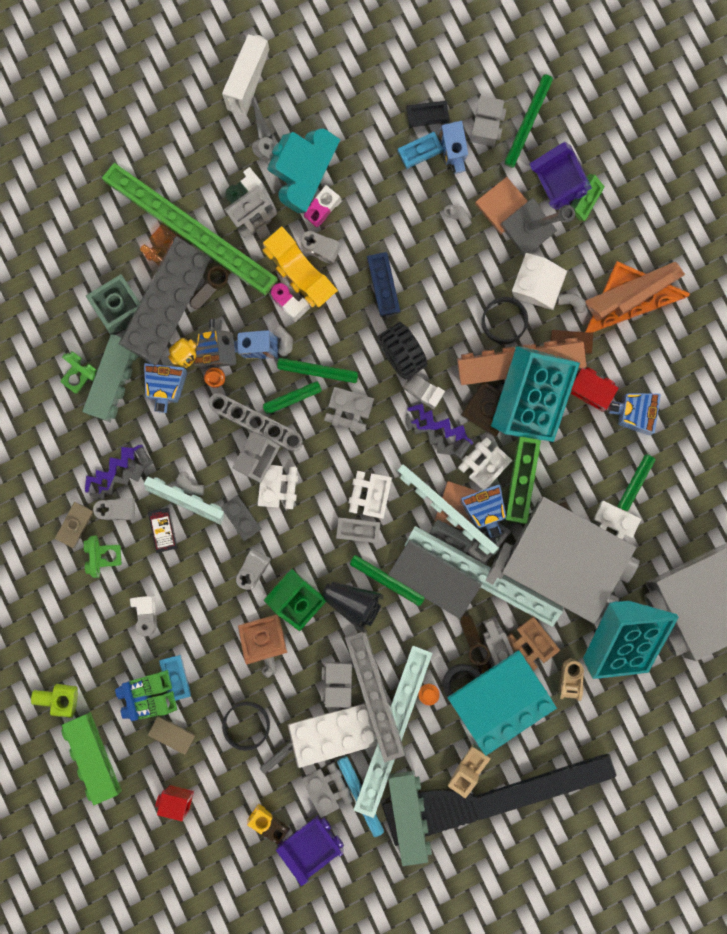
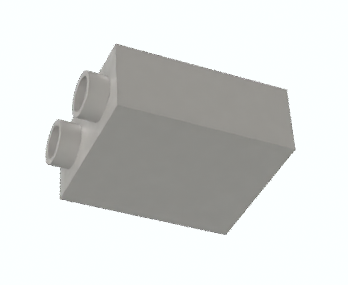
[501,497,640,624]
[644,543,727,661]

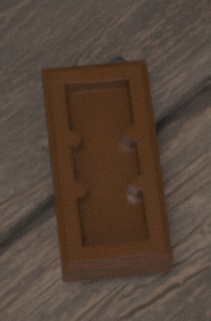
[550,330,593,355]

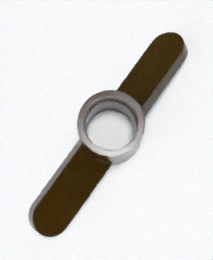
[189,248,246,309]
[460,615,492,675]

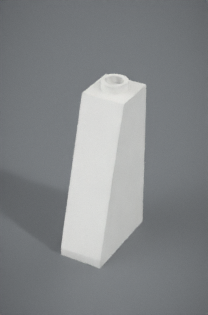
[222,34,269,116]

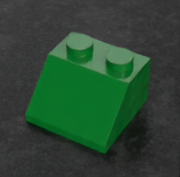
[264,569,326,632]

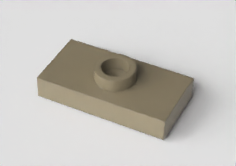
[55,502,94,548]

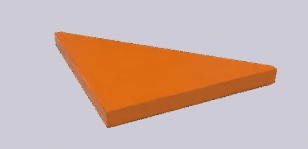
[585,261,690,333]

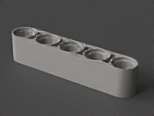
[209,393,303,452]

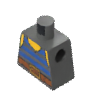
[194,319,236,368]

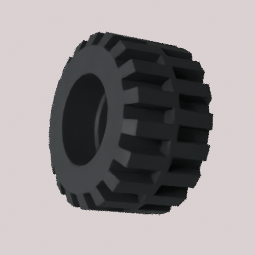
[378,322,427,380]

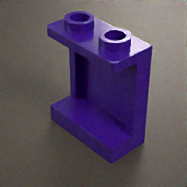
[529,141,592,210]
[276,814,344,886]

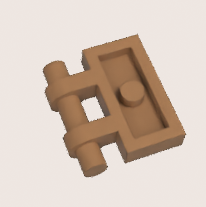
[507,616,560,671]

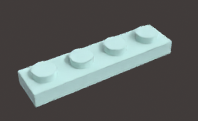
[144,477,224,525]

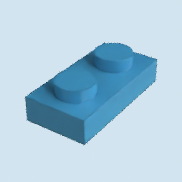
[397,132,443,169]
[159,655,191,701]

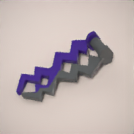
[406,403,473,460]
[85,444,153,499]

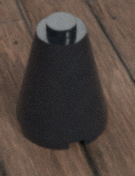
[322,582,384,633]

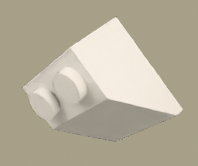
[512,253,567,310]

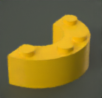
[262,226,338,308]

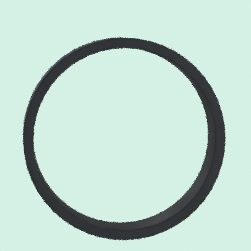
[482,297,528,344]
[222,702,270,751]

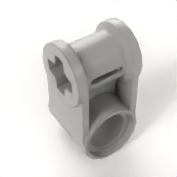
[301,231,341,264]
[93,498,135,520]
[236,548,271,590]

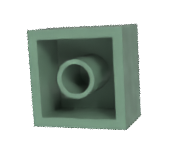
[86,274,140,335]

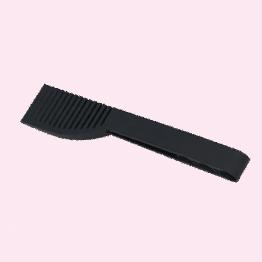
[382,754,617,846]

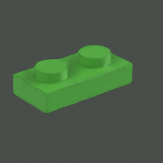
[571,174,605,221]

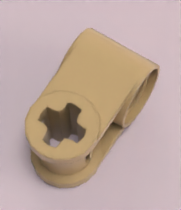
[558,658,584,701]

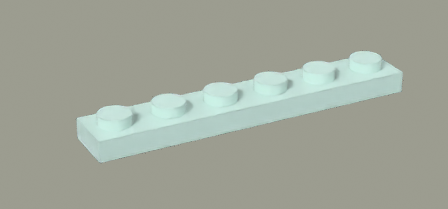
[398,464,500,555]

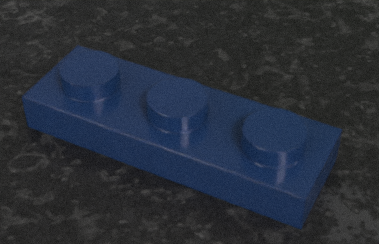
[367,252,400,317]

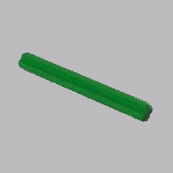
[504,74,553,168]

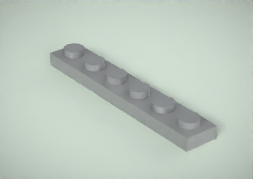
[345,632,406,762]

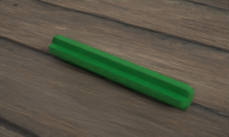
[277,358,358,383]
[350,555,425,606]

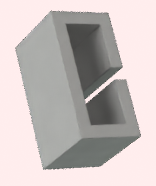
[470,96,506,147]
[232,431,280,483]
[321,662,352,708]

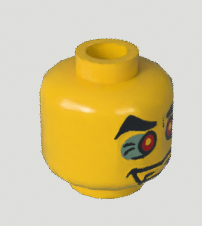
[168,338,196,369]

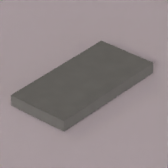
[388,539,482,619]

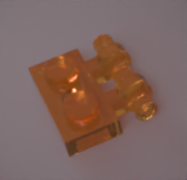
[140,224,178,266]

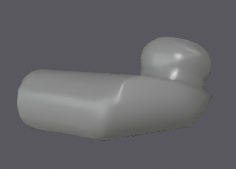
[444,205,472,228]
[557,293,586,313]
[273,325,293,356]
[176,472,204,495]
[261,657,277,678]

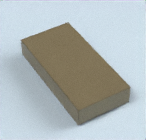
[148,716,196,755]

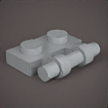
[224,185,277,238]
[324,387,374,432]
[302,762,353,818]

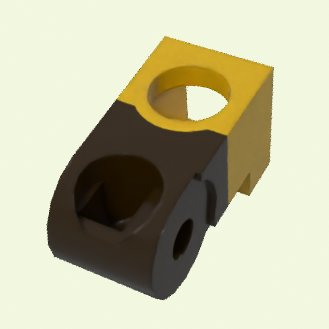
[247,803,290,844]

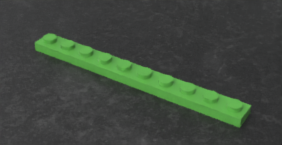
[102,163,278,296]

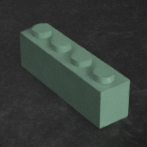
[82,334,138,423]
[388,770,432,866]

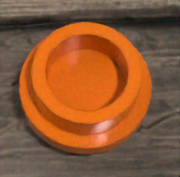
[204,367,225,388]
[418,684,440,705]

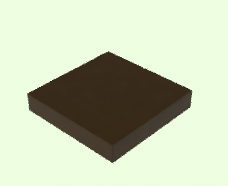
[460,382,502,438]

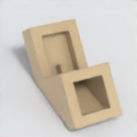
[448,744,491,798]

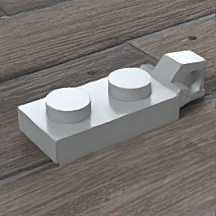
[483,618,513,665]

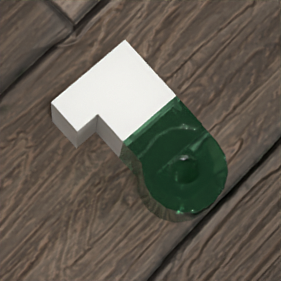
[225,167,264,205]

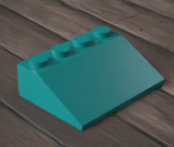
[491,346,580,442]
[583,601,679,679]
[447,650,557,756]

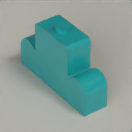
[267,129,341,213]

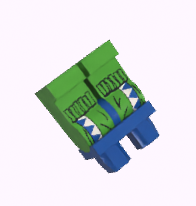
[115,670,178,721]

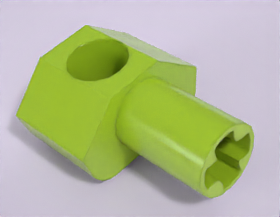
[31,684,78,718]

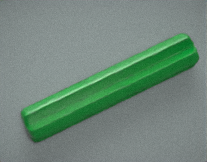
[263,381,322,415]
[618,454,655,511]

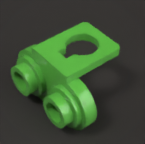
[61,351,98,394]
[84,535,122,578]

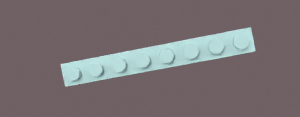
[404,526,564,627]
[354,646,433,818]

